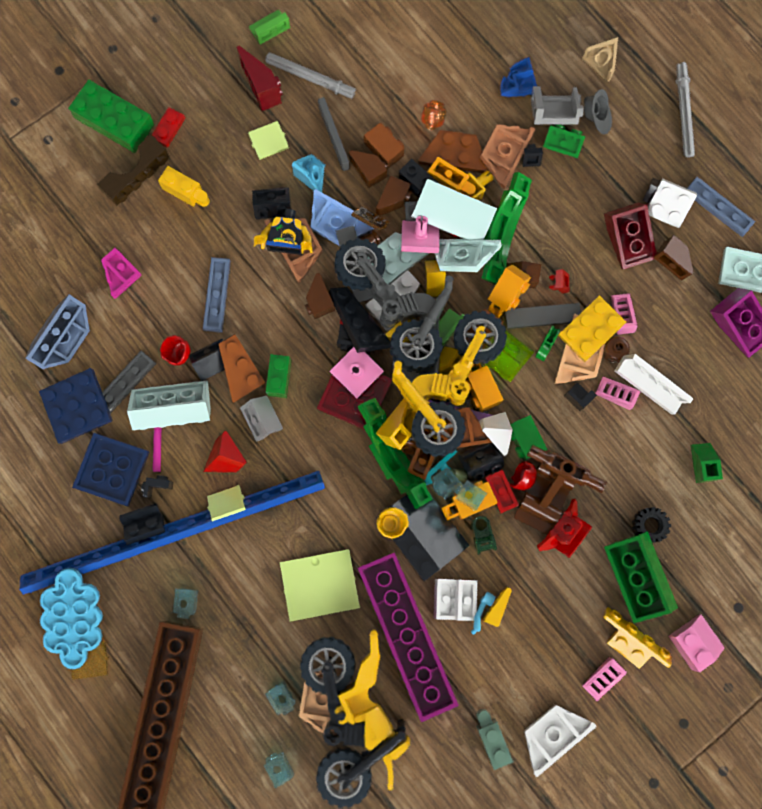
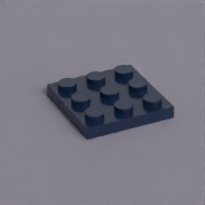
[39,368,113,444]
[72,433,149,507]

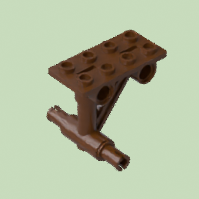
[514,445,607,535]

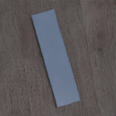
[687,177,755,237]
[203,257,231,332]

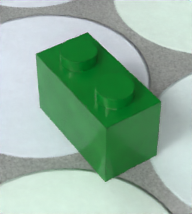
[266,354,292,398]
[510,415,548,461]

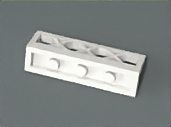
[614,354,693,414]

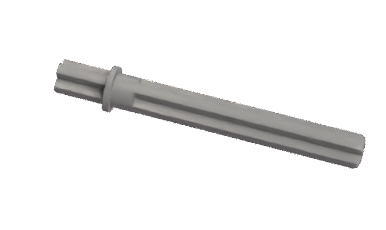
[265,53,356,99]
[675,62,695,158]

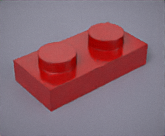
[152,107,186,148]
[484,470,519,514]

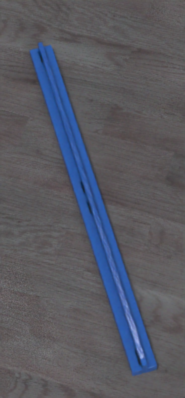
[19,471,325,594]

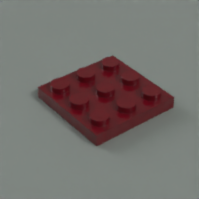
[317,357,392,430]

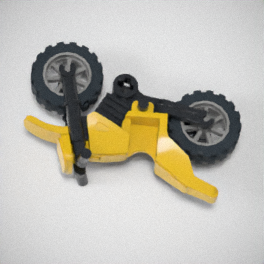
[300,630,410,808]

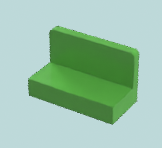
[249,10,290,45]
[439,309,465,348]

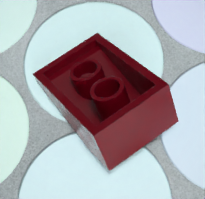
[236,46,283,111]
[604,203,656,270]

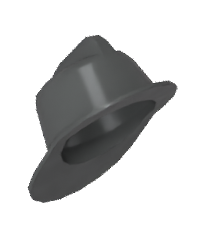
[584,89,612,134]

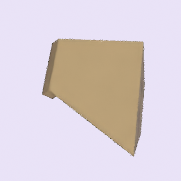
[582,38,618,82]

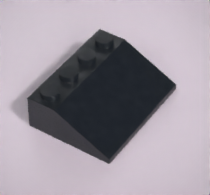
[376,494,470,582]

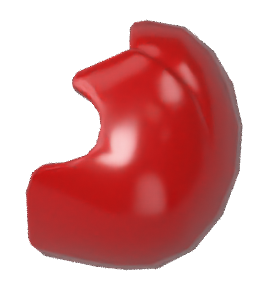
[160,335,191,366]
[510,461,537,491]

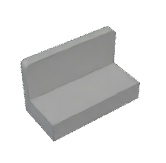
[240,396,283,442]

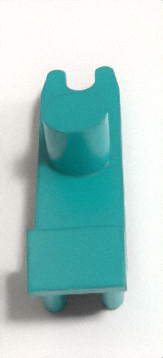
[424,449,457,486]

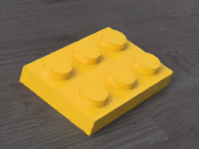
[558,295,626,362]

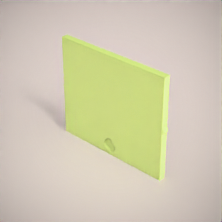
[280,549,360,622]

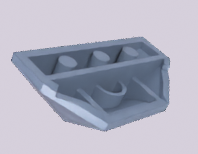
[25,294,90,369]

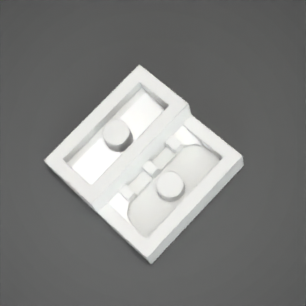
[434,579,477,621]

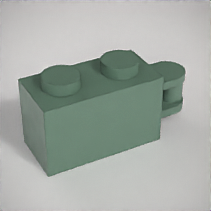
[476,709,513,770]

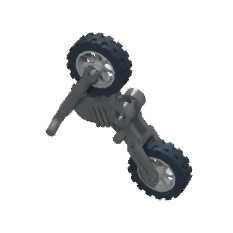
[334,238,453,373]

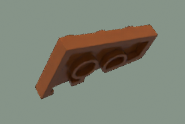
[218,334,265,403]

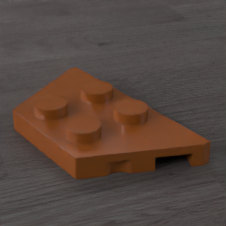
[419,130,489,173]
[424,406,492,448]

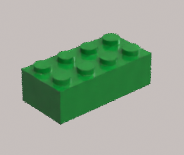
[68,79,155,153]
[604,531,678,623]

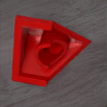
[203,431,247,473]

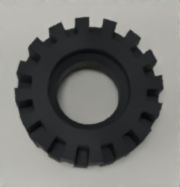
[632,507,671,543]

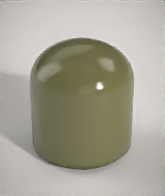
[448,469,468,484]

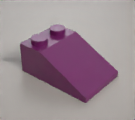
[710,288,762,358]

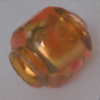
[421,100,447,130]

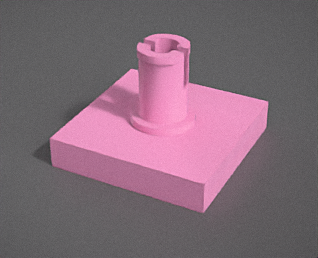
[401,216,439,253]
[330,347,384,399]

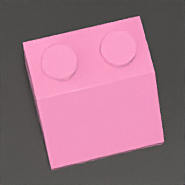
[668,614,725,672]

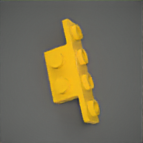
[603,607,672,669]

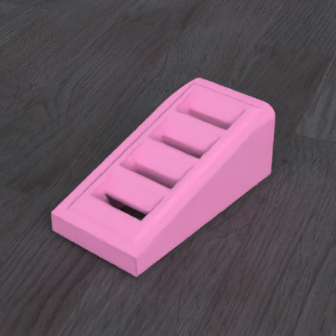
[611,293,637,335]
[595,377,640,410]
[582,657,627,701]

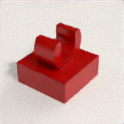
[549,269,570,293]

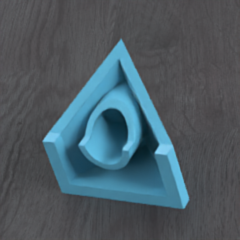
[292,154,325,192]

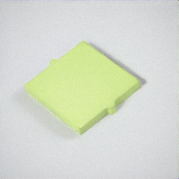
[248,121,289,160]
[207,485,246,521]

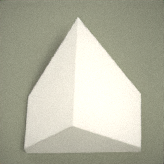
[479,412,512,456]

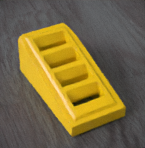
[482,587,512,627]

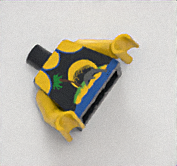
[253,209,313,255]

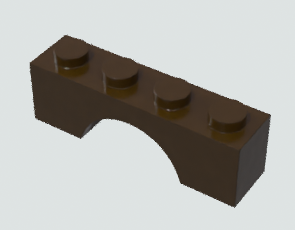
[97,135,170,206]

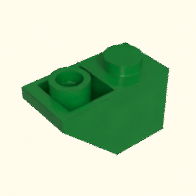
[690,443,723,483]

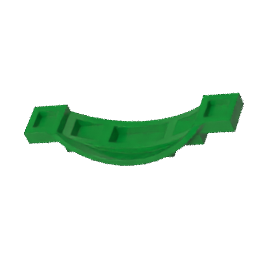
[481,172,532,285]
[358,398,433,509]

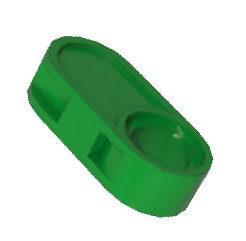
[535,325,561,361]

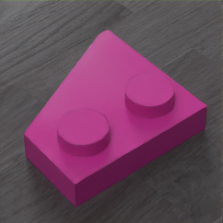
[101,248,142,299]

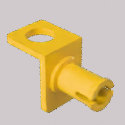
[467,171,493,201]

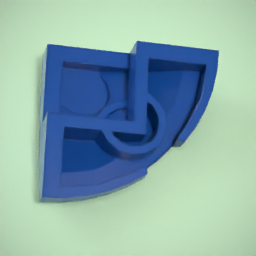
[501,57,537,97]

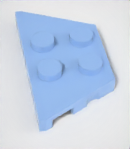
[311,189,376,246]

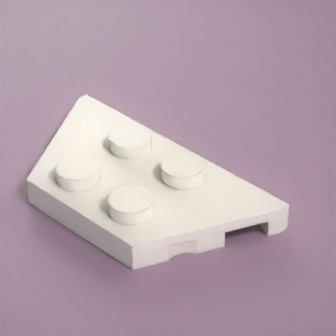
[524,705,597,777]

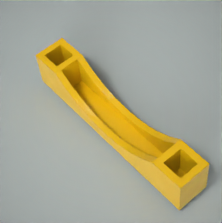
[376,347,463,450]

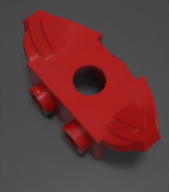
[537,499,593,558]

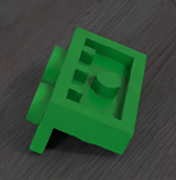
[543,124,585,158]

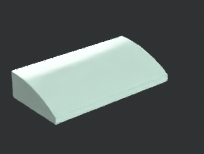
[412,179,497,240]

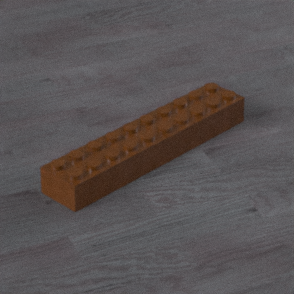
[118,621,204,809]

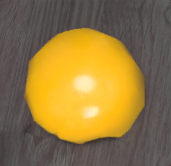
[376,507,409,539]

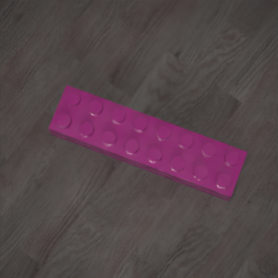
[358,552,459,722]

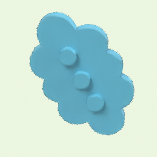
[40,568,103,669]

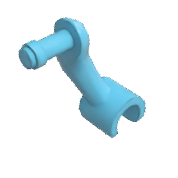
[471,592,495,634]

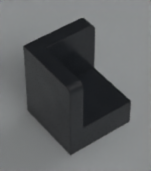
[564,383,597,411]

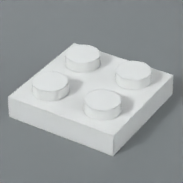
[648,178,697,228]

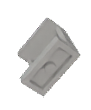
[531,86,583,124]

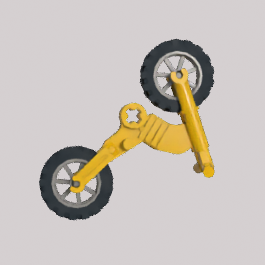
[392,311,507,457]

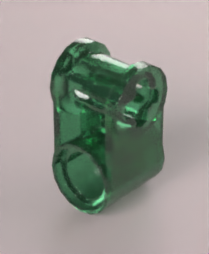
[471,516,497,555]

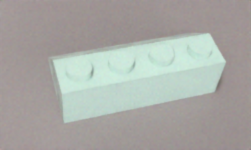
[127,380,211,430]

